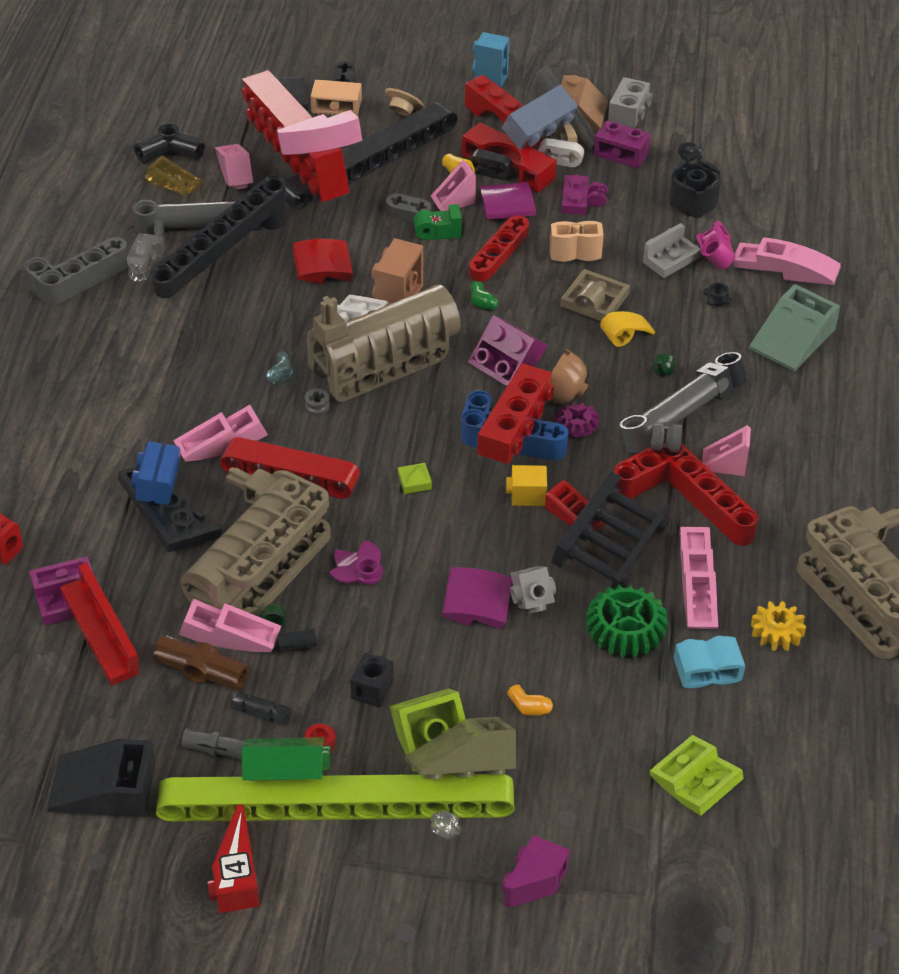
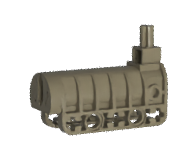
[307,284,461,402]
[181,467,331,616]
[797,506,899,659]

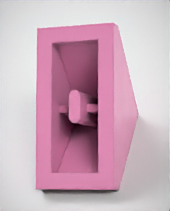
[431,160,476,211]
[702,425,751,476]

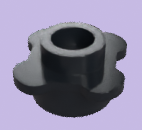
[704,282,732,306]

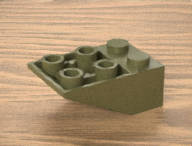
[405,717,516,779]

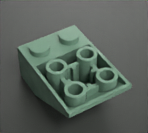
[749,284,840,372]

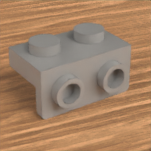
[643,223,701,278]

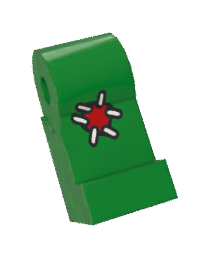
[413,204,462,240]

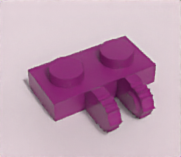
[561,175,608,215]

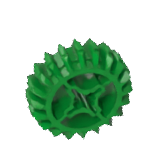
[586,584,668,659]

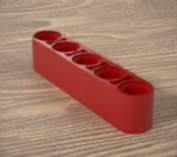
[220,437,360,499]

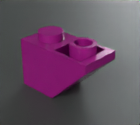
[501,835,570,907]

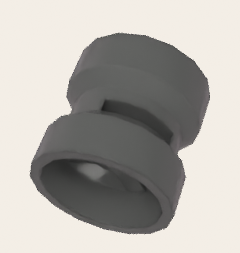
[651,422,682,453]

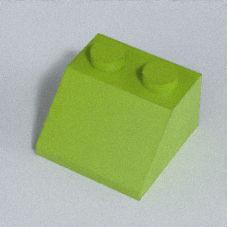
[390,688,466,772]

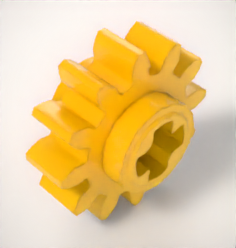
[751,601,806,651]

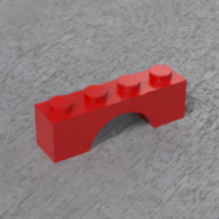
[465,75,542,148]
[462,122,557,193]

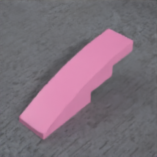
[679,527,718,629]

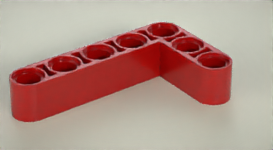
[614,440,758,546]

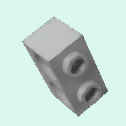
[608,77,652,128]

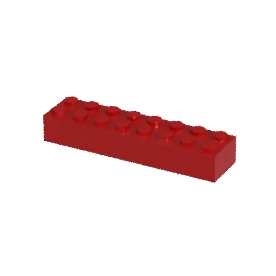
[241,70,350,202]

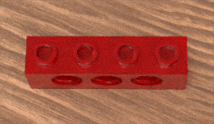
[477,363,555,464]

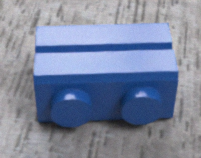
[131,442,180,505]

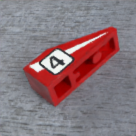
[208,804,259,913]

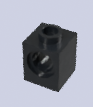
[350,652,394,708]

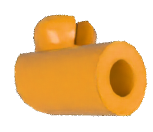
[507,685,553,716]

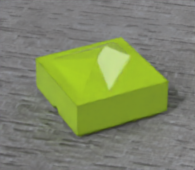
[398,463,432,494]

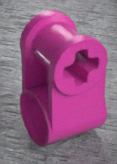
[696,220,735,270]

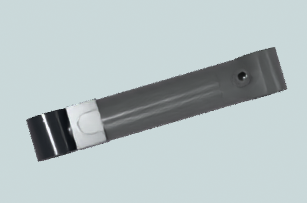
[133,196,285,240]
[620,352,747,453]

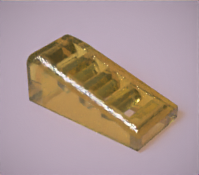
[146,156,202,196]

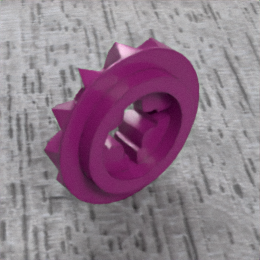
[555,402,599,437]

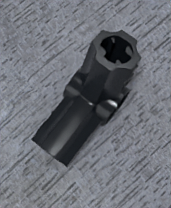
[133,123,206,163]

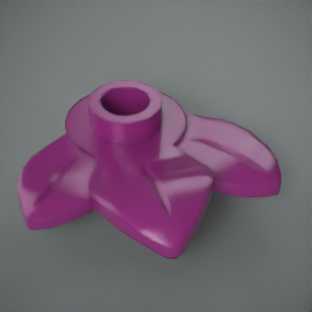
[330,540,383,585]

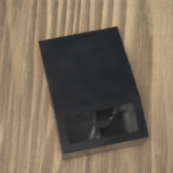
[47,738,155,817]

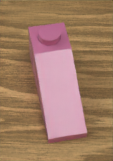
[215,144,253,189]

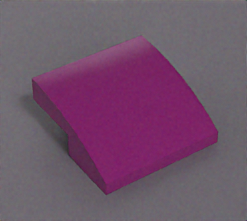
[479,182,536,219]
[29,556,94,626]
[441,567,512,630]

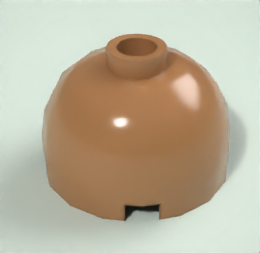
[546,349,588,405]

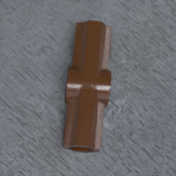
[153,636,249,690]

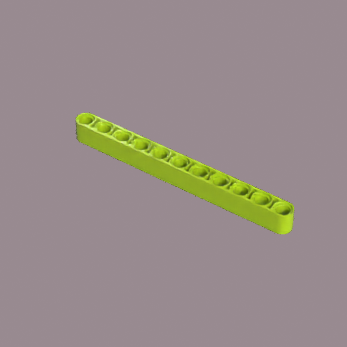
[156,773,515,822]

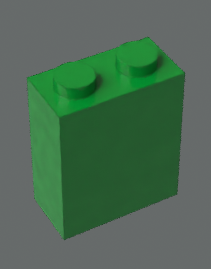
[242,737,330,780]

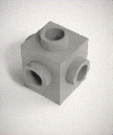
[510,566,556,613]

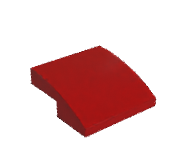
[292,239,353,284]

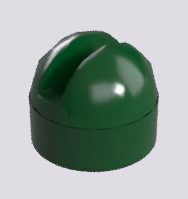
[653,354,675,377]
[261,603,286,628]

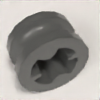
[305,388,329,415]

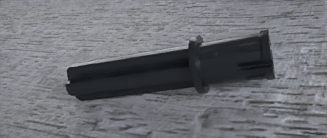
[678,142,703,162]

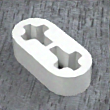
[538,139,584,167]

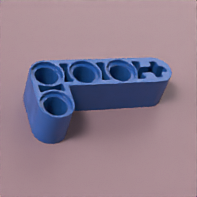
[461,390,568,460]

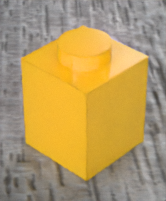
[506,465,547,506]

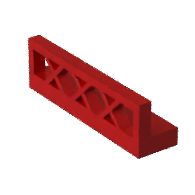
[60,562,139,686]

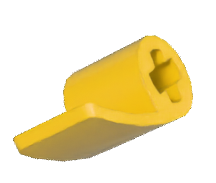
[600,311,655,347]

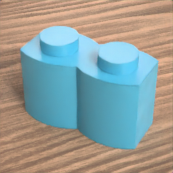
[674,636,745,688]

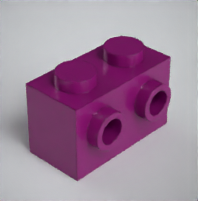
[594,121,651,169]

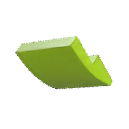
[650,735,744,816]

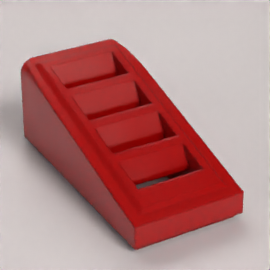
[545,480,605,531]

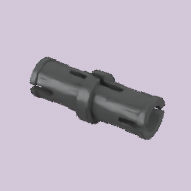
[182,728,246,760]

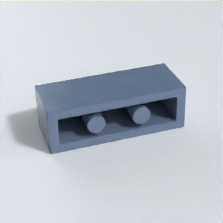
[501,85,578,149]

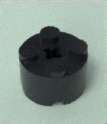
[669,160,721,218]

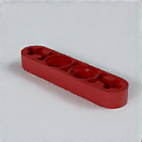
[469,215,529,282]

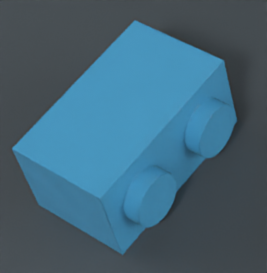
[472,32,509,88]

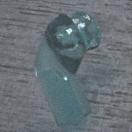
[266,351,293,383]

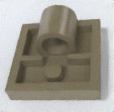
[560,269,630,321]

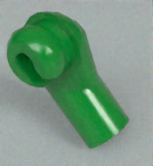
[471,282,498,311]

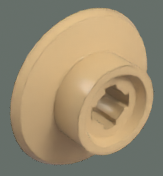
[385,88,424,117]

